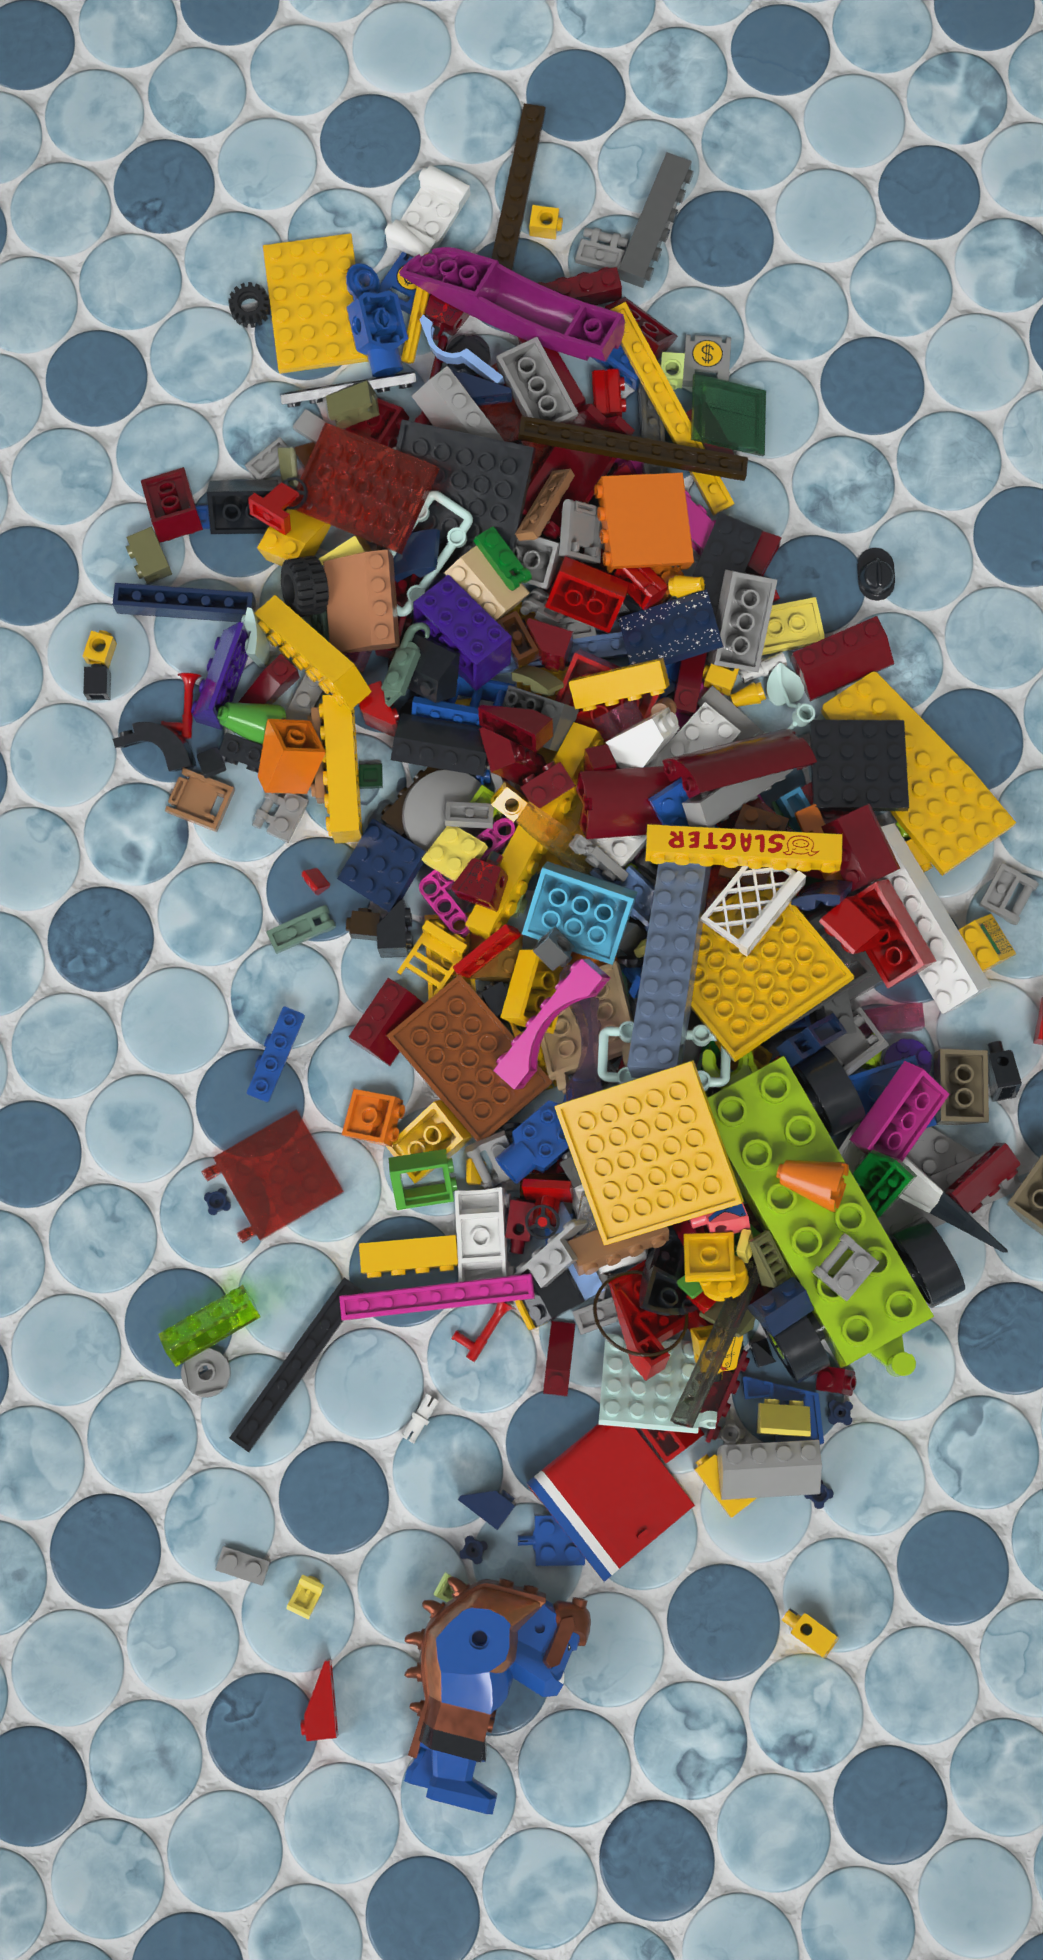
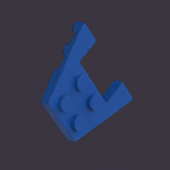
[742,1377,824,1445]

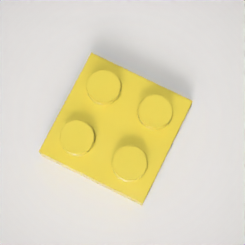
[422,826,488,882]

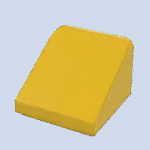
[466,1158,486,1185]

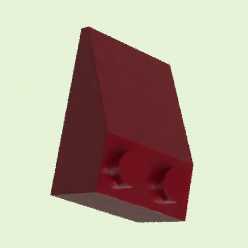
[141,467,203,543]

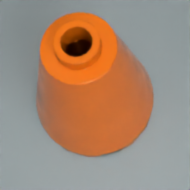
[776,1160,849,1212]

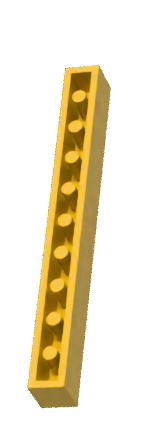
[465,722,604,939]

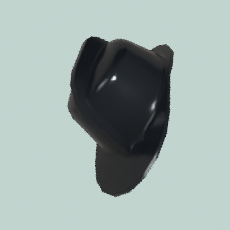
[857,548,895,601]

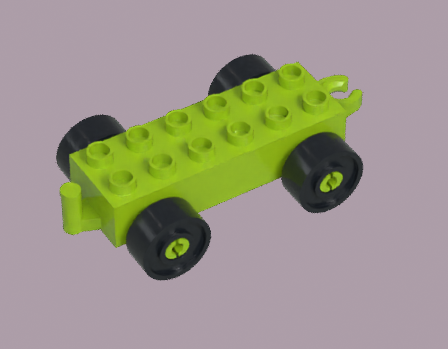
[701,1047,965,1384]

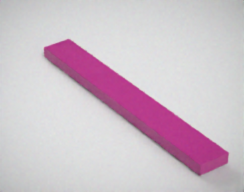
[339,1274,535,1321]

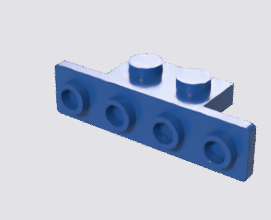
[247,1006,305,1102]

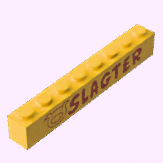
[645,824,842,873]

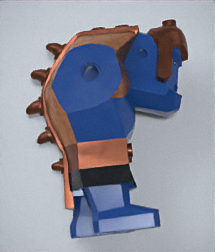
[404,1577,591,1814]

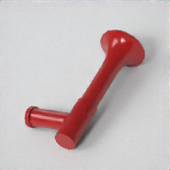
[161,673,202,739]
[451,1302,516,1362]

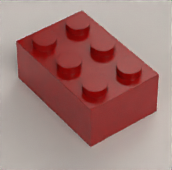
[545,556,630,633]

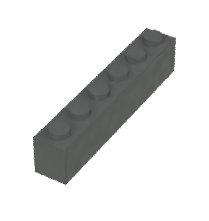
[618,152,694,288]

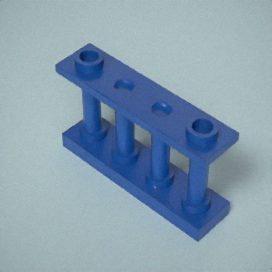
[411,674,515,727]

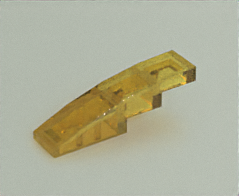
[515,802,595,876]

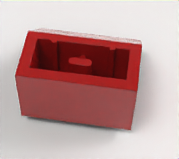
[358,681,400,737]
[819,895,891,954]
[640,1427,705,1464]

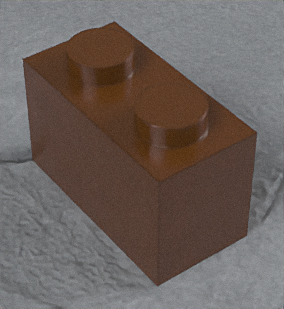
[496,611,539,669]

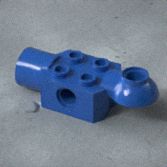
[346,263,408,377]
[495,1084,597,1184]

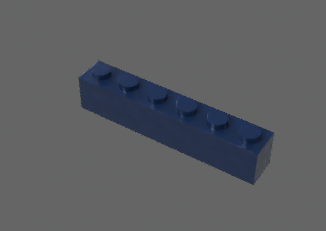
[112,583,256,622]

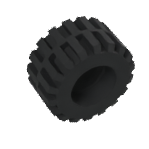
[281,555,329,617]

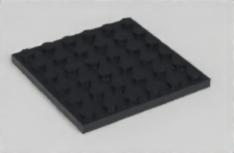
[376,420,536,574]

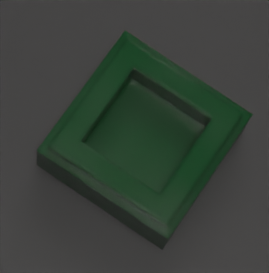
[359,763,383,789]

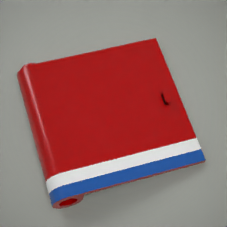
[526,1423,695,1582]

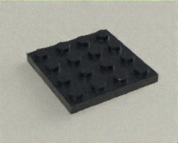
[809,720,909,811]

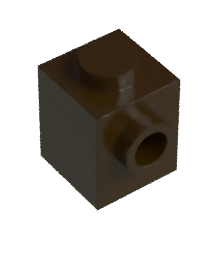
[346,908,382,941]

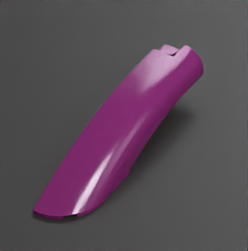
[399,247,625,362]

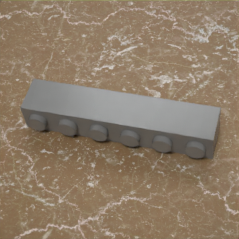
[682,769,793,828]

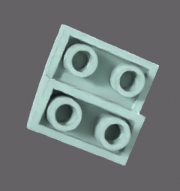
[241,607,270,668]

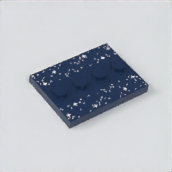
[618,589,724,666]

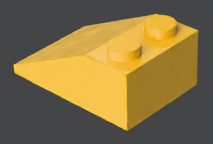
[257,500,336,566]
[386,1100,473,1184]

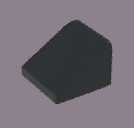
[197,747,227,778]

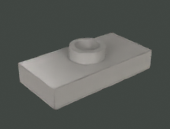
[245,437,288,480]

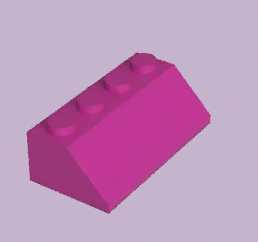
[849,1061,950,1162]

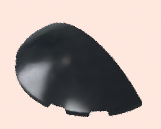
[639,1225,699,1316]

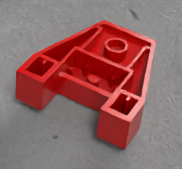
[609,1260,714,1381]

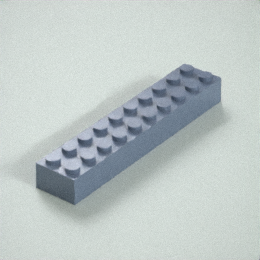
[627,862,711,1078]

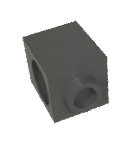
[533,927,575,971]

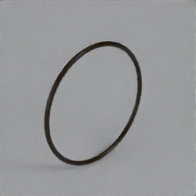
[593,1270,689,1357]

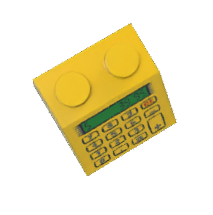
[958,914,1016,973]

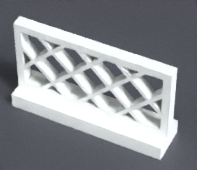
[700,866,806,957]

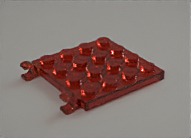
[201,1109,344,1244]

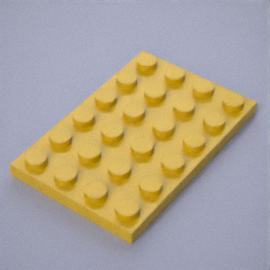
[263,233,369,374]

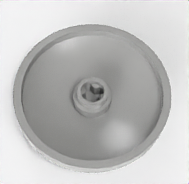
[402,770,495,851]

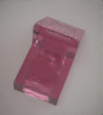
[592,700,644,740]

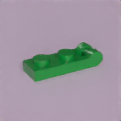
[473,526,532,591]

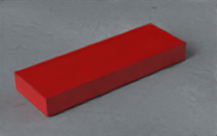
[453,924,521,978]

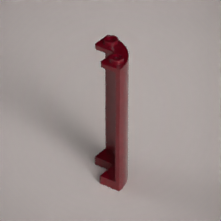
[521,403,635,541]
[662,729,817,798]
[576,766,721,839]

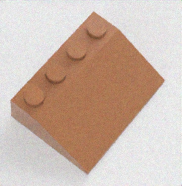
[323,549,400,653]

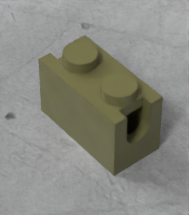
[326,381,380,430]
[125,526,172,585]

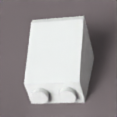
[606,707,680,769]

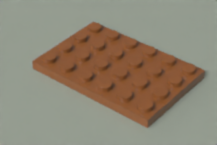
[386,975,553,1142]

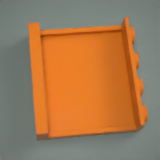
[594,473,694,573]

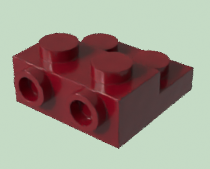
[344,398,410,453]

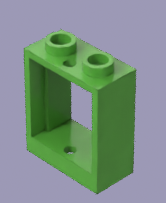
[389,1149,458,1210]

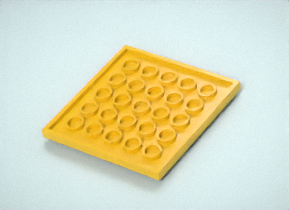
[691,876,854,1062]
[554,1060,744,1246]

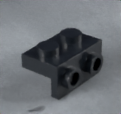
[218,733,263,773]

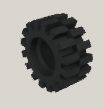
[228,282,271,328]

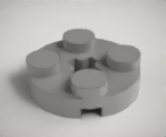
[181,1348,231,1398]

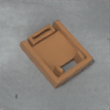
[165,768,235,832]

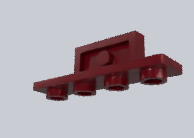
[699,1350,750,1443]

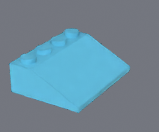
[522,861,638,965]

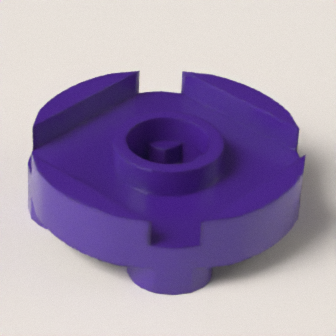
[883,1039,932,1074]

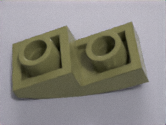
[511,665,564,697]

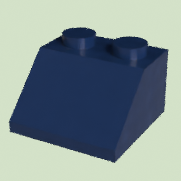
[747,1277,814,1337]
[458,1489,516,1530]

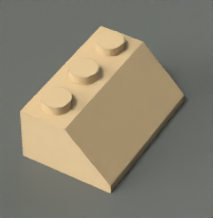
[444,546,530,621]

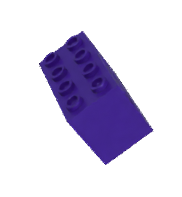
[413,575,512,691]

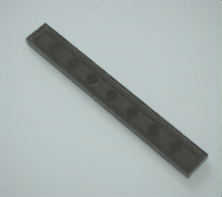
[670,1245,768,1428]

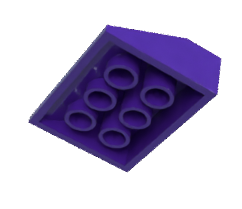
[191,622,249,730]

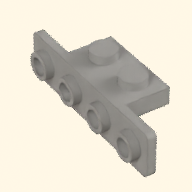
[512,1219,588,1288]

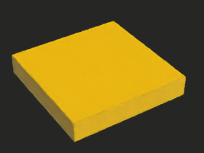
[684,1232,736,1282]

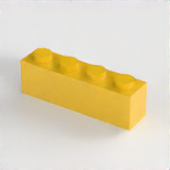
[569,658,670,712]
[359,1235,458,1278]

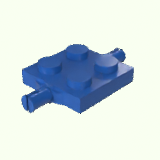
[518,1515,585,1566]

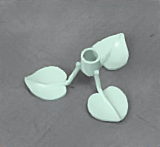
[753,663,826,737]

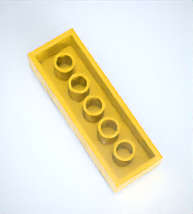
[255,595,372,710]
[319,695,363,844]

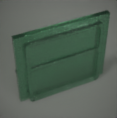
[691,373,766,457]

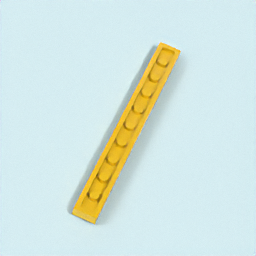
[610,302,735,516]

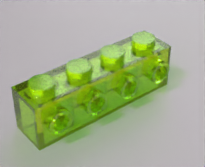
[158,1285,261,1367]

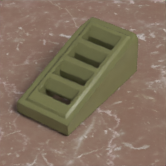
[749,1230,790,1288]

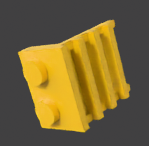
[397,920,468,996]

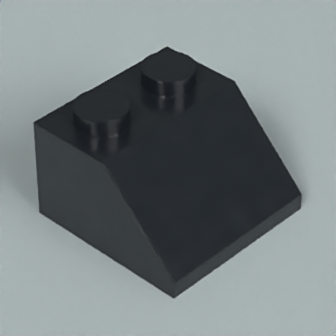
[522,1268,585,1328]

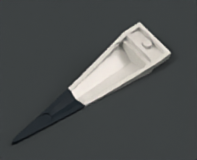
[839,1121,1008,1253]

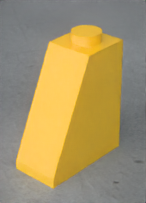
[694,1454,757,1518]

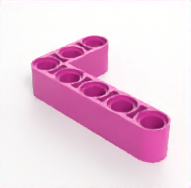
[419,818,516,938]

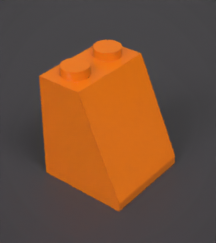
[258,719,326,794]

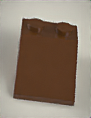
[718,804,789,891]

